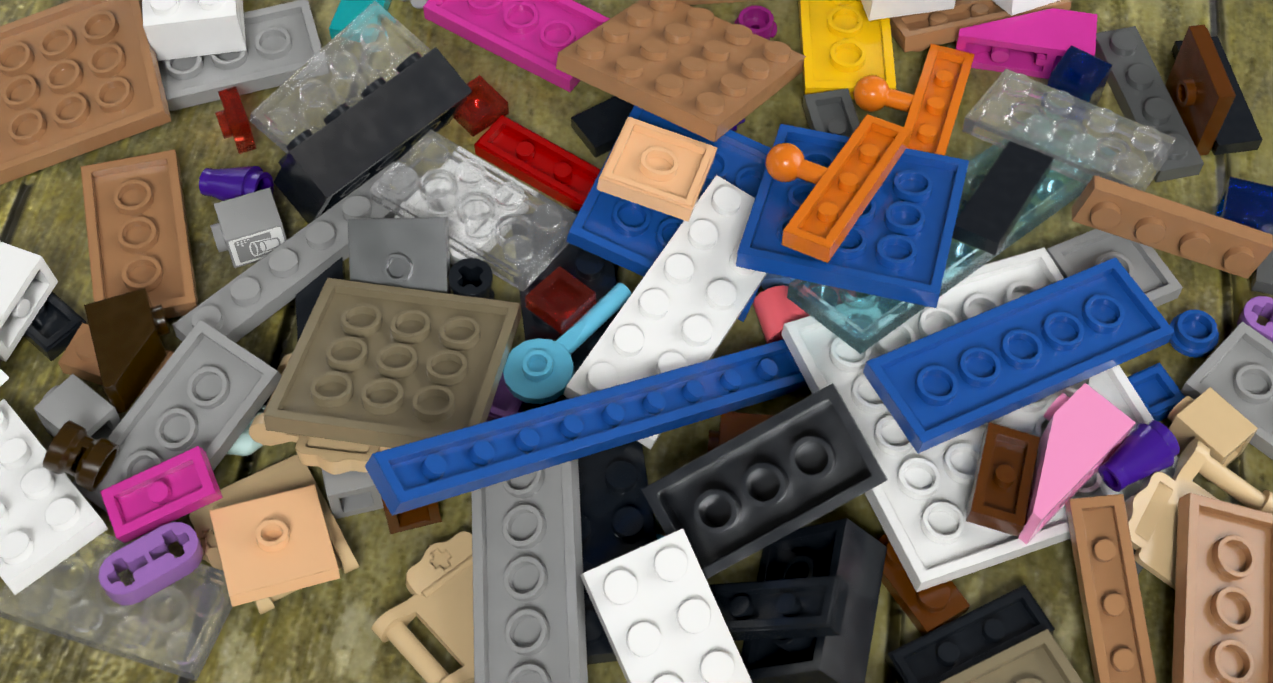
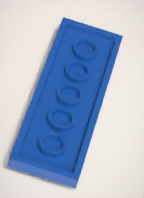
[863,257,1175,454]

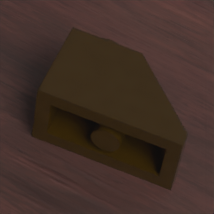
[84,288,170,414]

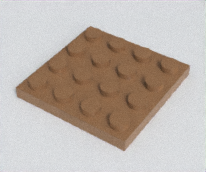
[0,0,171,185]
[556,0,806,142]

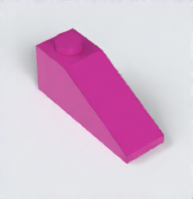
[955,8,1098,84]

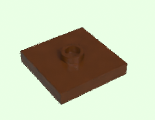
[1165,24,1236,156]

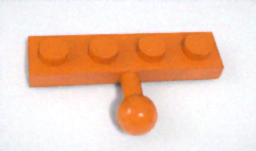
[853,43,975,156]
[765,114,911,263]

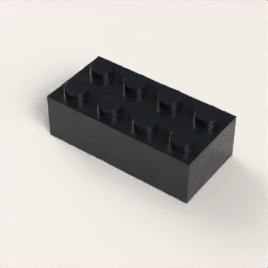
[274,47,472,224]
[641,383,888,579]

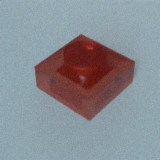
[453,75,509,137]
[215,86,257,154]
[525,266,597,335]

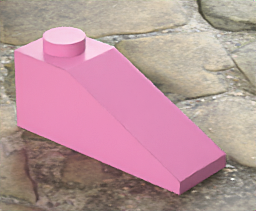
[1018,383,1136,545]

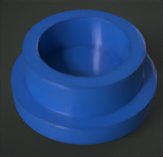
[1169,310,1219,358]

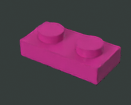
[100,446,223,543]

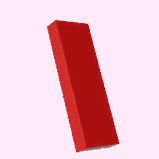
[474,115,601,211]

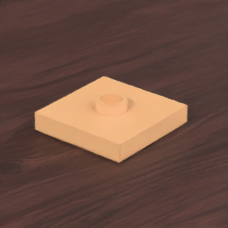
[596,117,717,222]
[209,484,340,607]

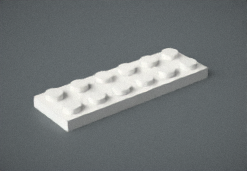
[563,175,768,450]

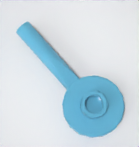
[503,282,632,404]

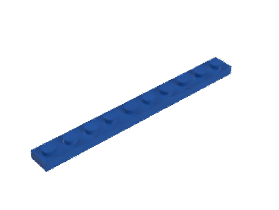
[365,339,808,516]

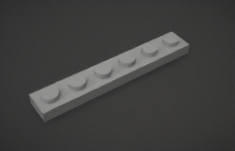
[172,161,425,343]

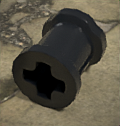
[448,258,495,300]

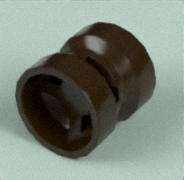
[43,420,119,492]

